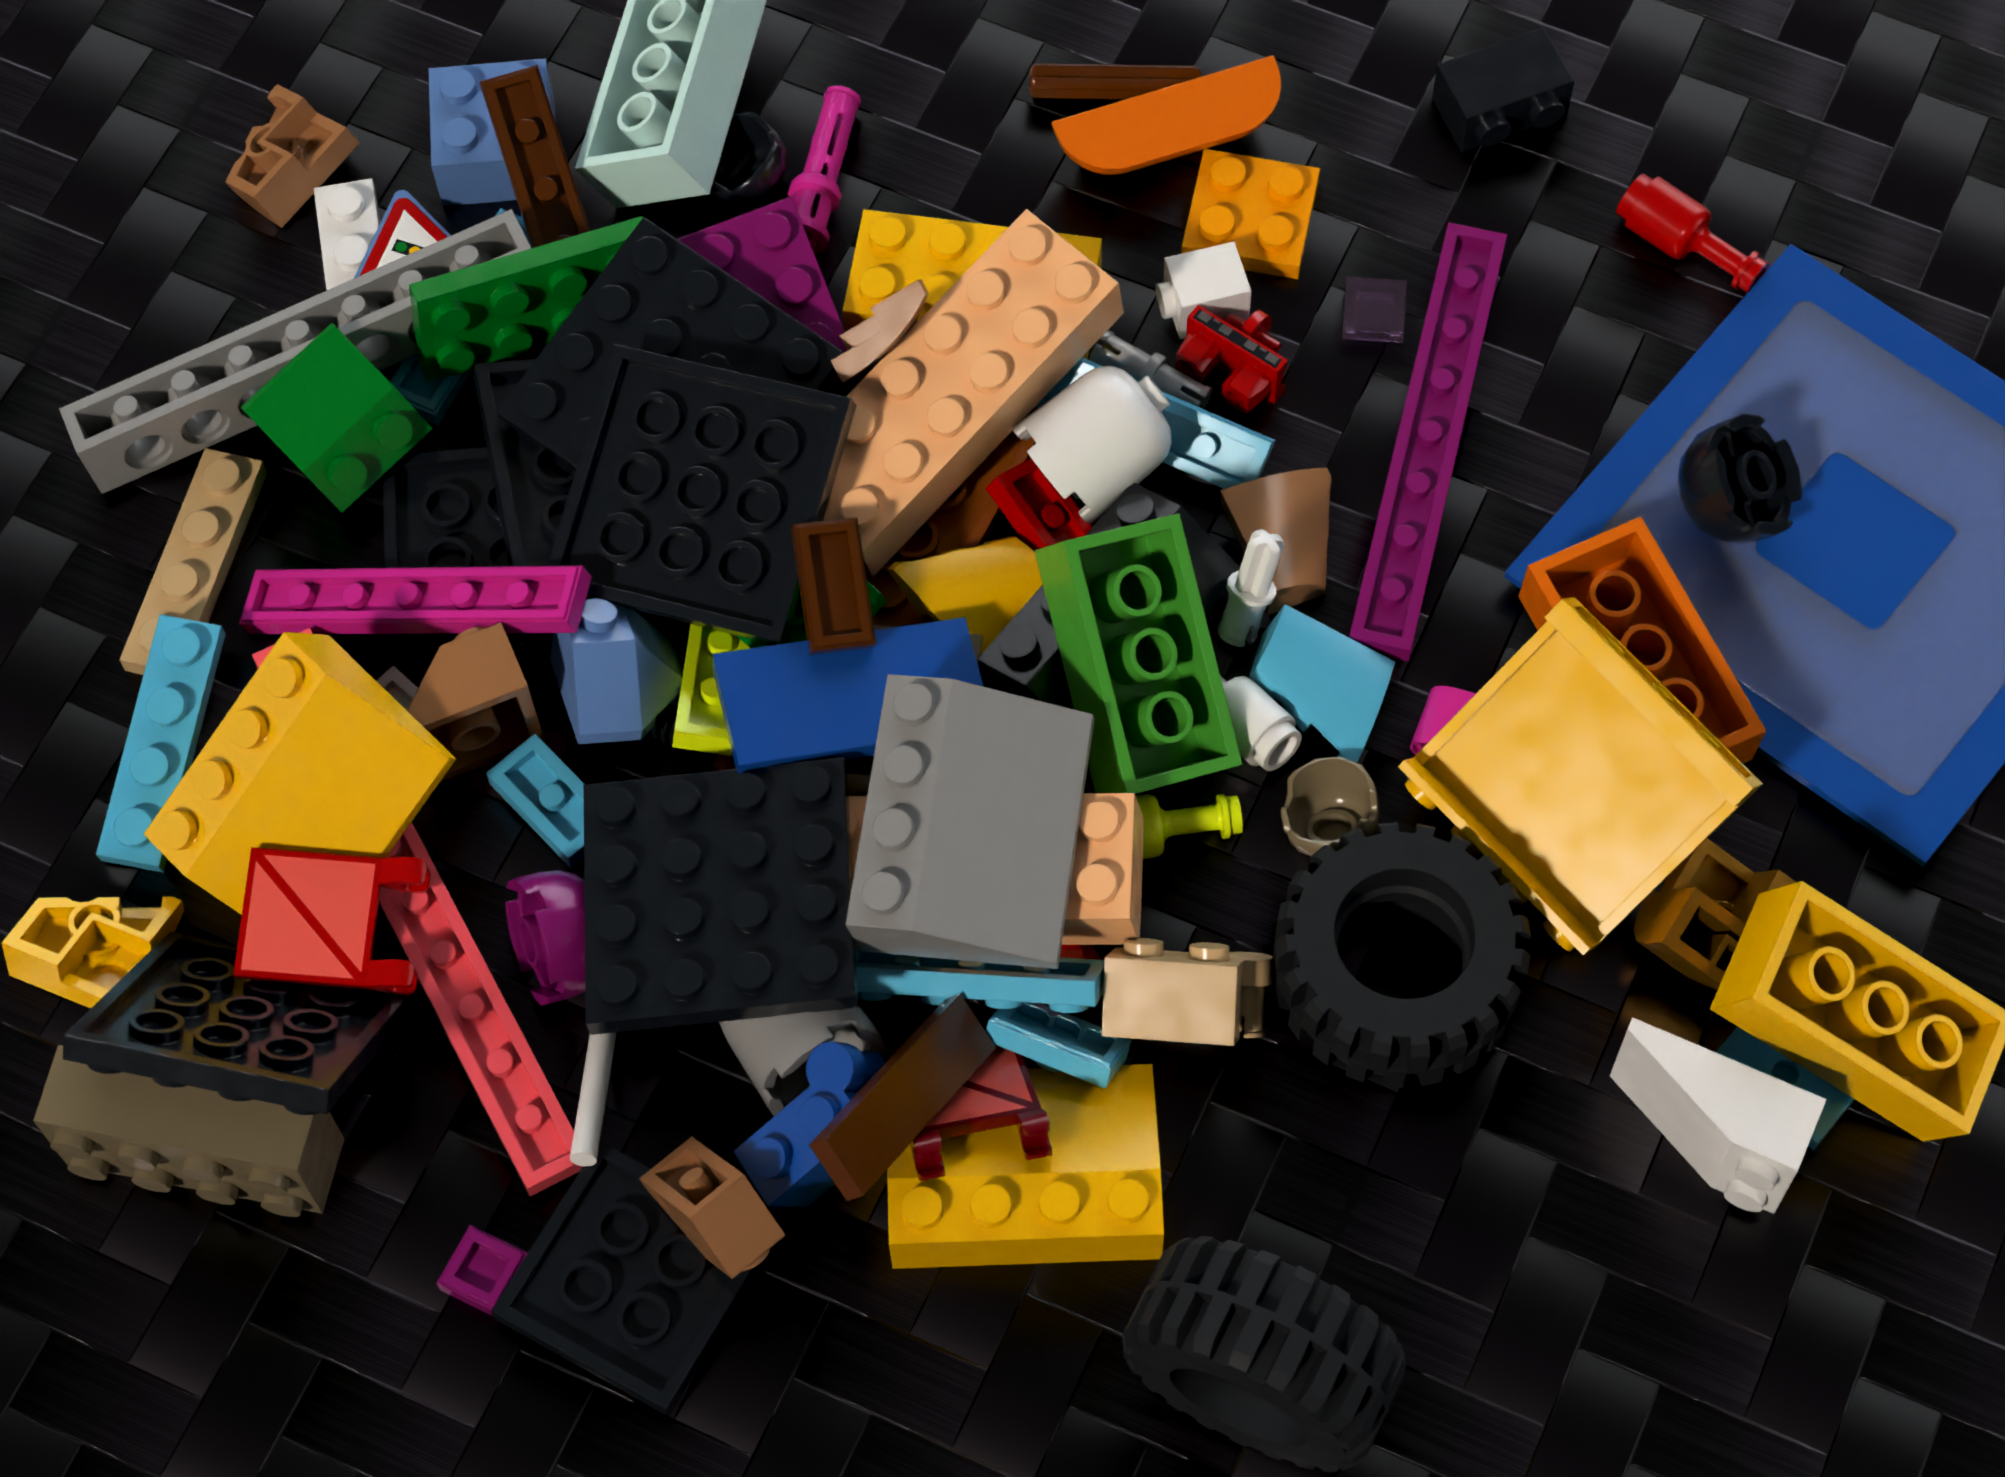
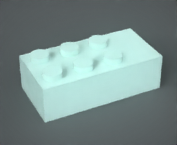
[575,0,767,208]

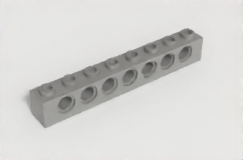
[59,209,531,494]

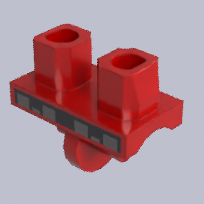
[1175,305,1288,414]

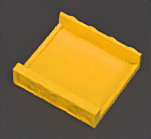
[1398,597,1763,955]

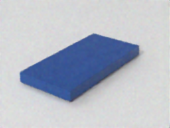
[712,617,984,774]

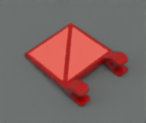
[233,847,431,995]

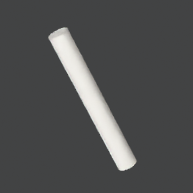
[570,1032,617,1167]

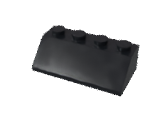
[977,483,1240,709]

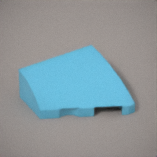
[1249,604,1395,763]

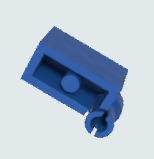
[734,1042,886,1207]

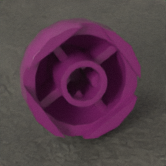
[505,870,585,1006]

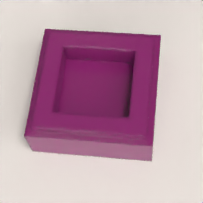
[436,1225,527,1316]

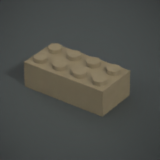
[33,1045,344,1217]

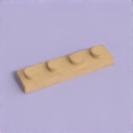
[119,448,267,675]

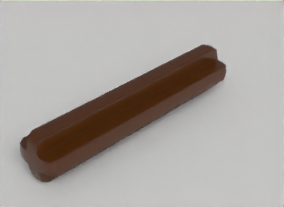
[1029,63,1202,100]

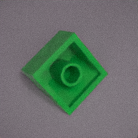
[241,323,433,513]

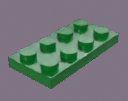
[409,216,643,381]

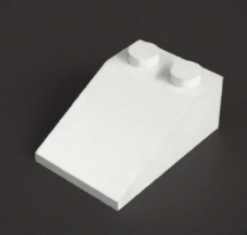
[1610,1017,1827,1214]

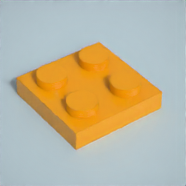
[1181,149,1320,279]

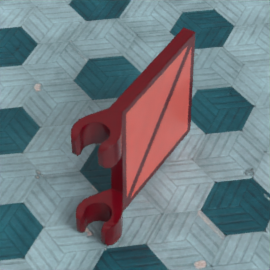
[885,1044,1053,1181]

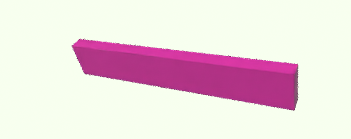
[239,565,592,634]

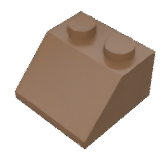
[407,622,545,782]

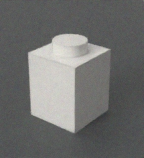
[1156,241,1251,339]

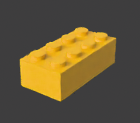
[842,209,1102,359]
[1710,881,2005,1142]

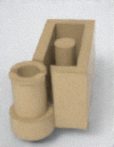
[1102,938,1273,1046]

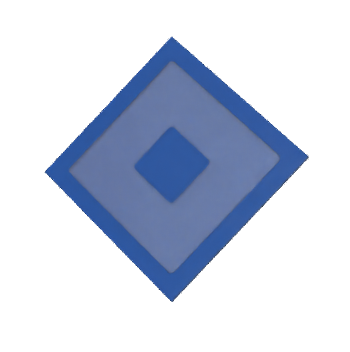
[1504,243,2005,868]

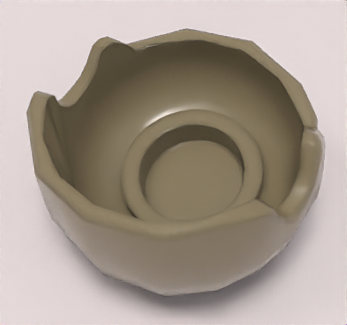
[1281,756,1380,856]

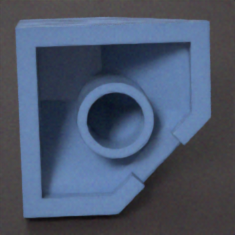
[550,598,683,744]

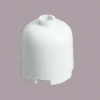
[1013,366,1172,525]

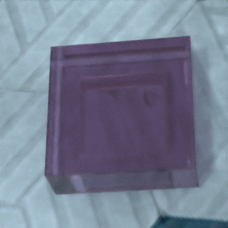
[1342,276,1407,343]

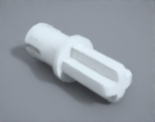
[1217,529,1284,647]

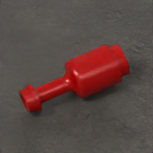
[1616,173,1769,293]

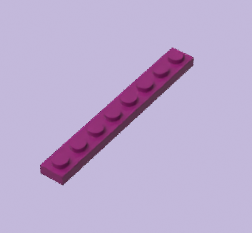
[1349,222,1507,662]

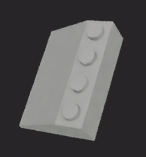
[846,674,1095,969]

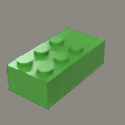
[1034,513,1242,794]

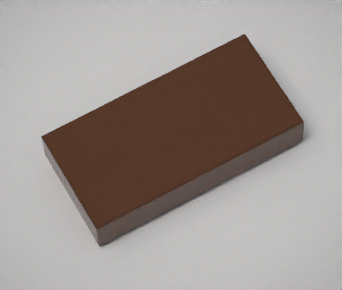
[791,517,876,655]

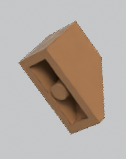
[639,1137,785,1279]

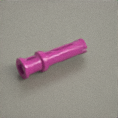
[788,86,861,255]

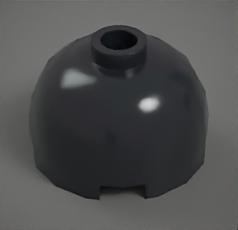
[1678,413,1802,544]

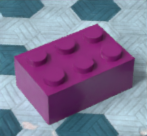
[677,196,860,393]

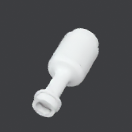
[1220,676,1302,771]

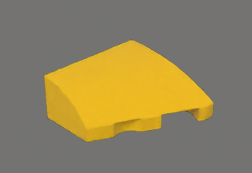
[887,536,1042,653]
[1,897,184,1009]

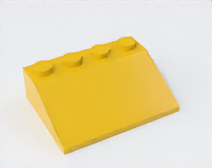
[144,632,456,915]
[887,1064,1164,1269]

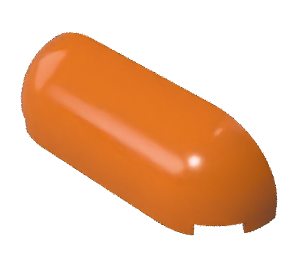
[1051,55,1281,175]

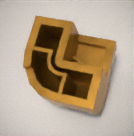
[1634,838,1796,991]

